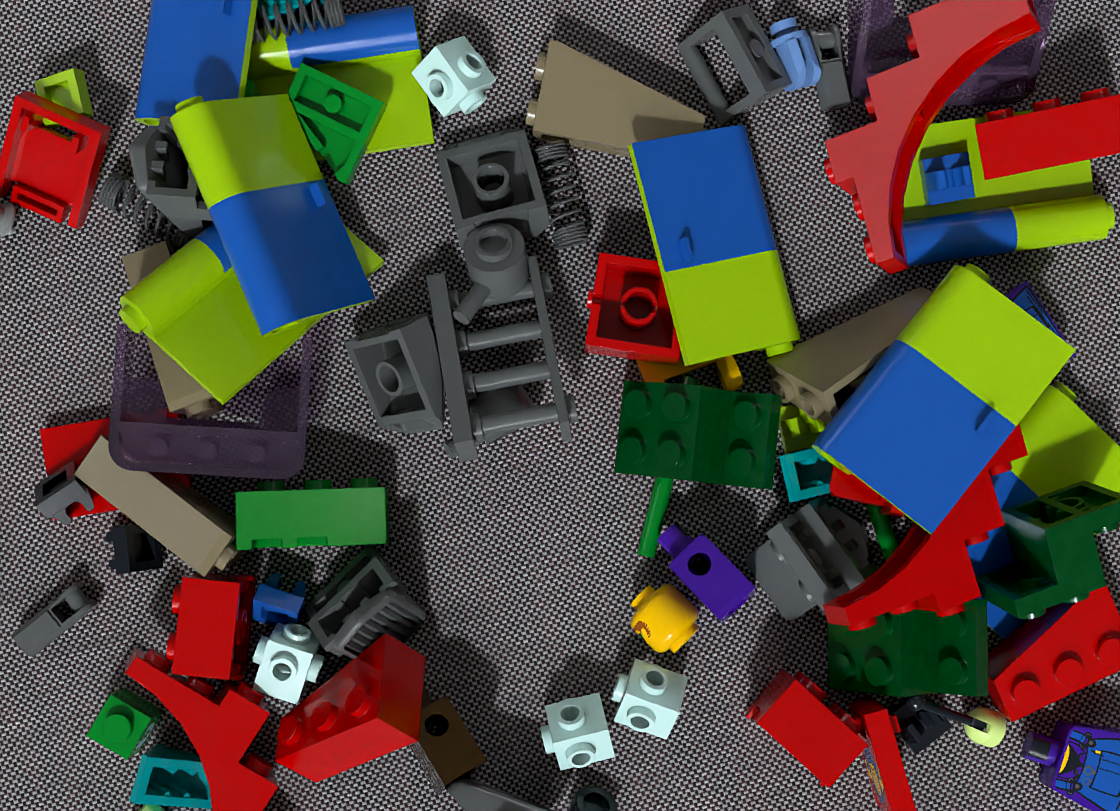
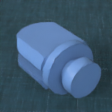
[769,17,821,91]

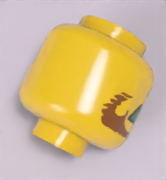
[630,584,700,654]

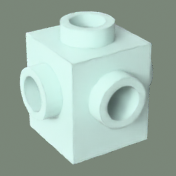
[412,36,496,117]
[252,623,325,705]
[611,658,688,740]
[540,692,615,771]

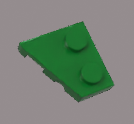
[287,63,387,186]

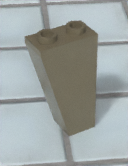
[526,40,706,158]
[121,241,233,420]
[766,287,932,424]
[74,434,245,577]

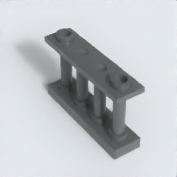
[426,255,579,462]

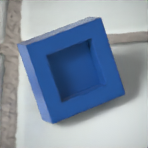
[918,151,975,206]
[252,573,306,627]

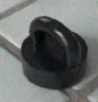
[568,786,618,811]

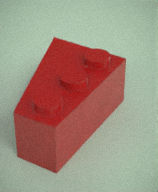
[975,87,1120,180]
[988,585,1120,722]
[275,633,426,783]

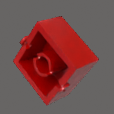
[585,252,680,366]
[166,573,257,680]
[745,669,867,788]

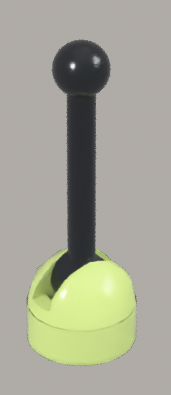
[906,695,1006,748]

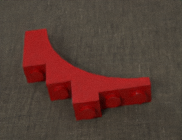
[824,0,1042,274]
[823,424,1028,631]
[125,648,278,811]

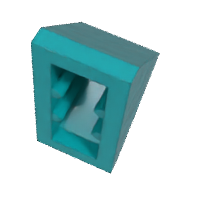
[779,448,832,502]
[129,744,212,809]

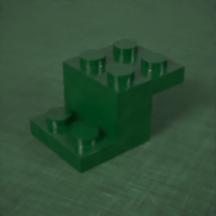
[614,380,782,490]
[976,480,1120,619]
[827,599,988,697]

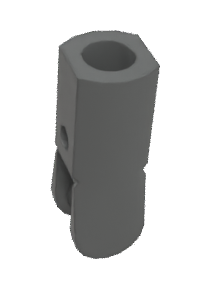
[806,24,852,112]
[12,581,98,657]

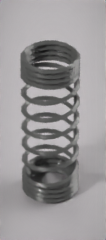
[252,0,346,45]
[532,142,590,249]
[98,172,191,248]

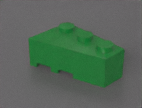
[235,478,391,550]

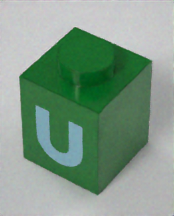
[86,688,164,760]

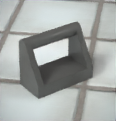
[677,4,793,126]

